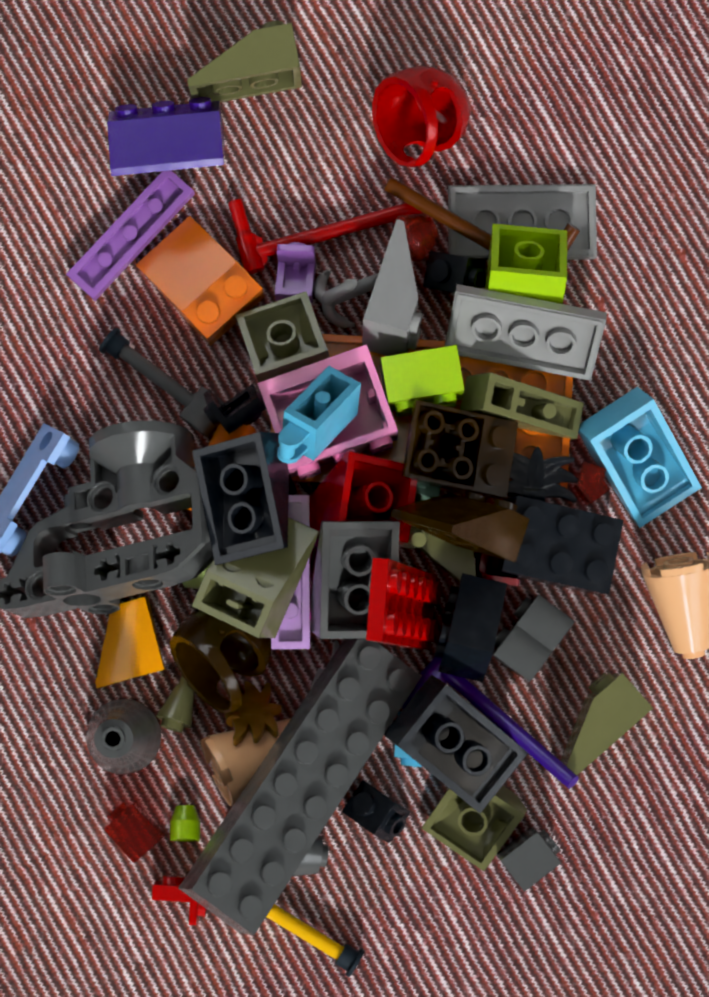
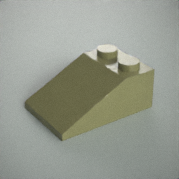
[187,21,302,102]
[555,672,653,782]

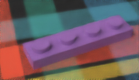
[66,170,195,301]

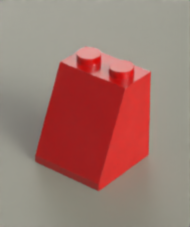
[310,451,418,544]

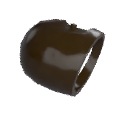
[170,609,271,713]

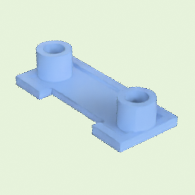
[0,423,79,557]

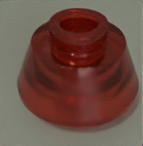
[392,213,439,262]

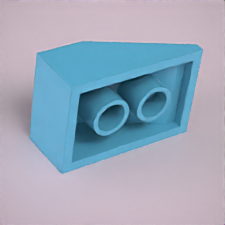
[578,387,702,528]

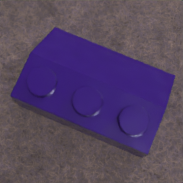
[107,97,225,176]

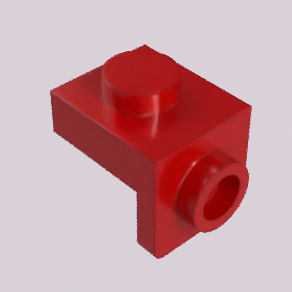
[152,875,207,926]

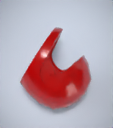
[372,65,471,167]

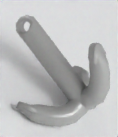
[313,270,378,328]

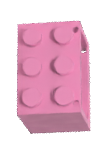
[258,344,398,480]

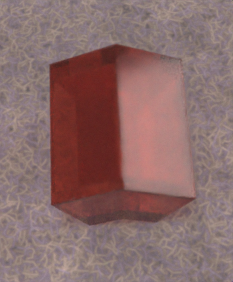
[573,462,610,506]

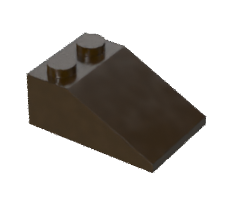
[390,491,530,563]

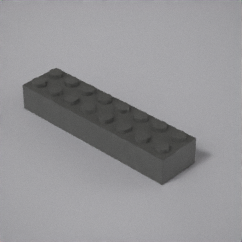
[178,638,421,935]

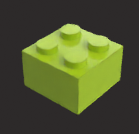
[380,345,465,417]

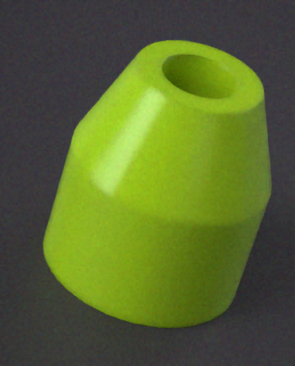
[170,805,200,842]

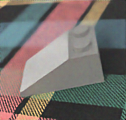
[362,219,423,356]

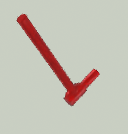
[228,199,423,275]

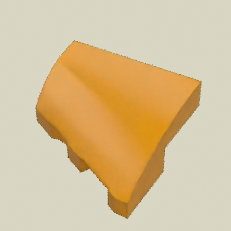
[95,596,166,689]

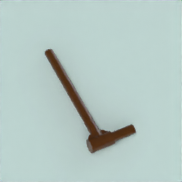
[383,177,580,252]

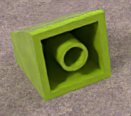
[485,223,567,304]

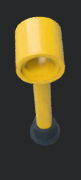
[266,904,365,977]

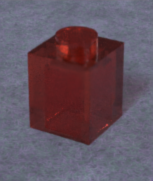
[104,802,166,863]

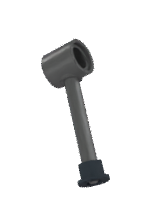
[99,328,224,438]

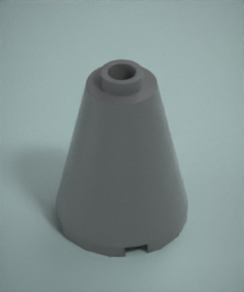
[86,699,161,775]

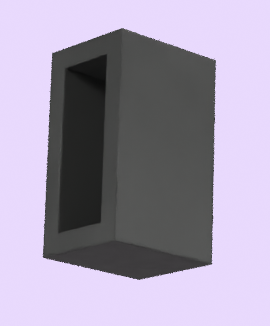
[497,827,561,892]

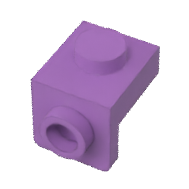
[275,242,316,303]

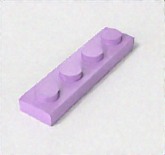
[271,495,310,650]

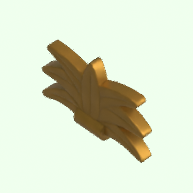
[225,681,282,746]

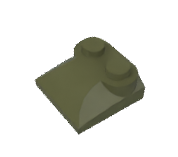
[235,291,330,383]
[422,786,527,871]

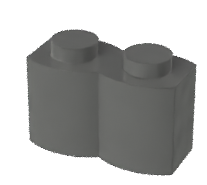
[492,594,575,683]

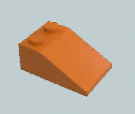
[136,216,265,346]

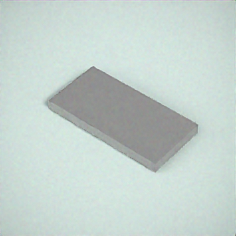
[448,184,597,260]
[444,284,607,381]

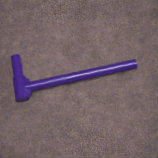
[402,657,579,789]

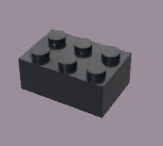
[489,495,624,594]

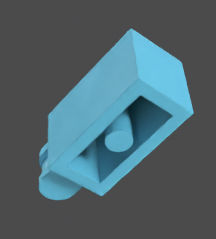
[277,366,361,464]

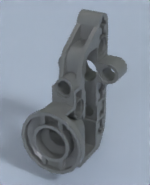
[0,420,214,618]

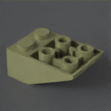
[192,517,320,638]

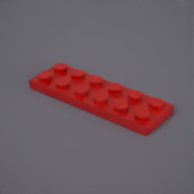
[366,558,441,650]

